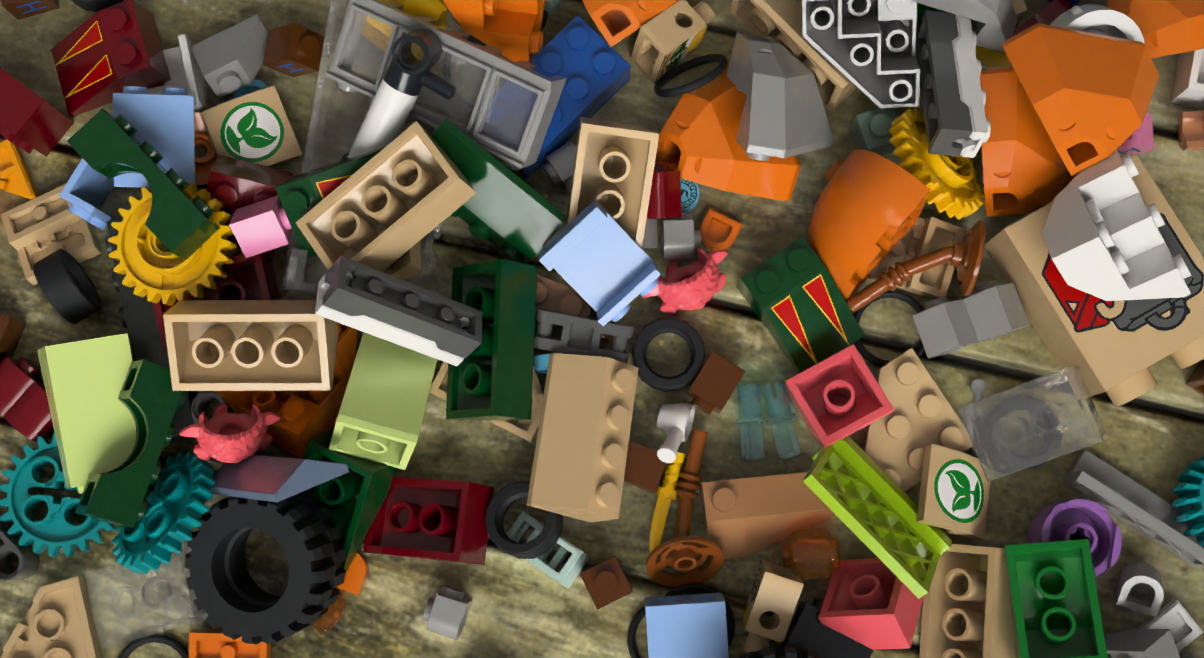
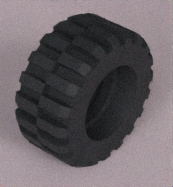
[185,493,347,645]

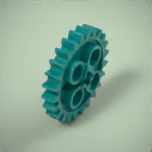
[0,432,116,557]
[112,452,216,574]

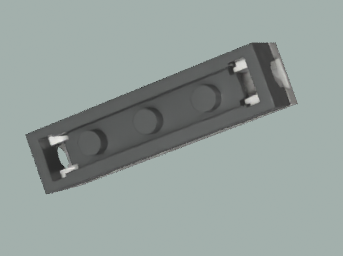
[916,10,991,158]
[315,256,482,366]

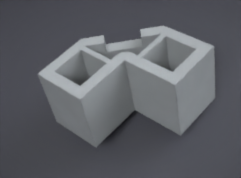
[912,280,1029,358]

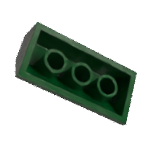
[431,118,568,264]
[446,259,537,421]

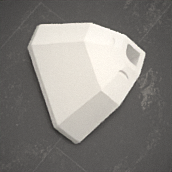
[1042,150,1192,301]

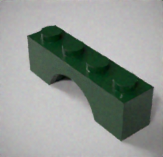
[67,108,221,260]
[75,359,188,528]

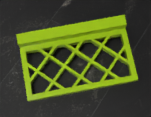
[803,436,952,599]

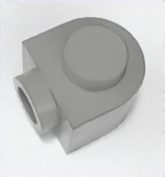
[543,141,576,193]
[661,214,701,261]
[1115,562,1164,617]
[422,585,472,640]

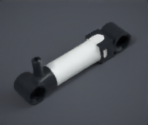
[341,29,456,161]

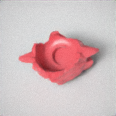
[643,249,728,316]
[179,404,282,464]

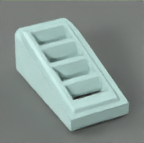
[506,511,589,589]

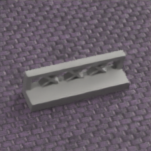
[1061,450,1204,568]

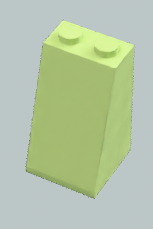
[329,332,438,470]
[37,333,136,494]

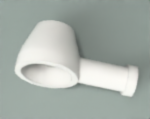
[657,403,695,463]

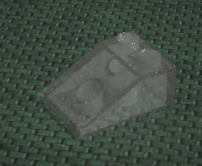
[958,365,1109,482]
[85,543,208,650]

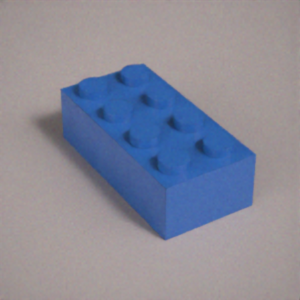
[481,15,631,180]

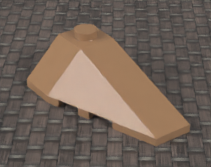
[699,472,847,561]

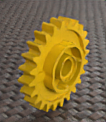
[889,107,985,220]
[108,182,237,306]

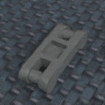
[534,308,634,364]

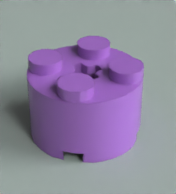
[1027,499,1122,577]

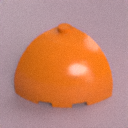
[807,149,931,300]

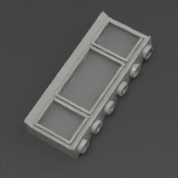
[325,0,567,170]

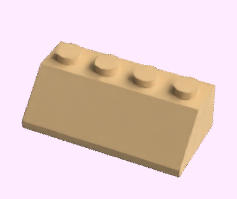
[730,0,858,113]
[565,117,659,248]
[296,121,477,272]
[163,300,338,391]
[527,353,639,523]
[919,544,1015,658]

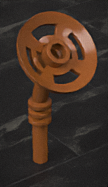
[845,220,986,313]
[646,429,724,587]

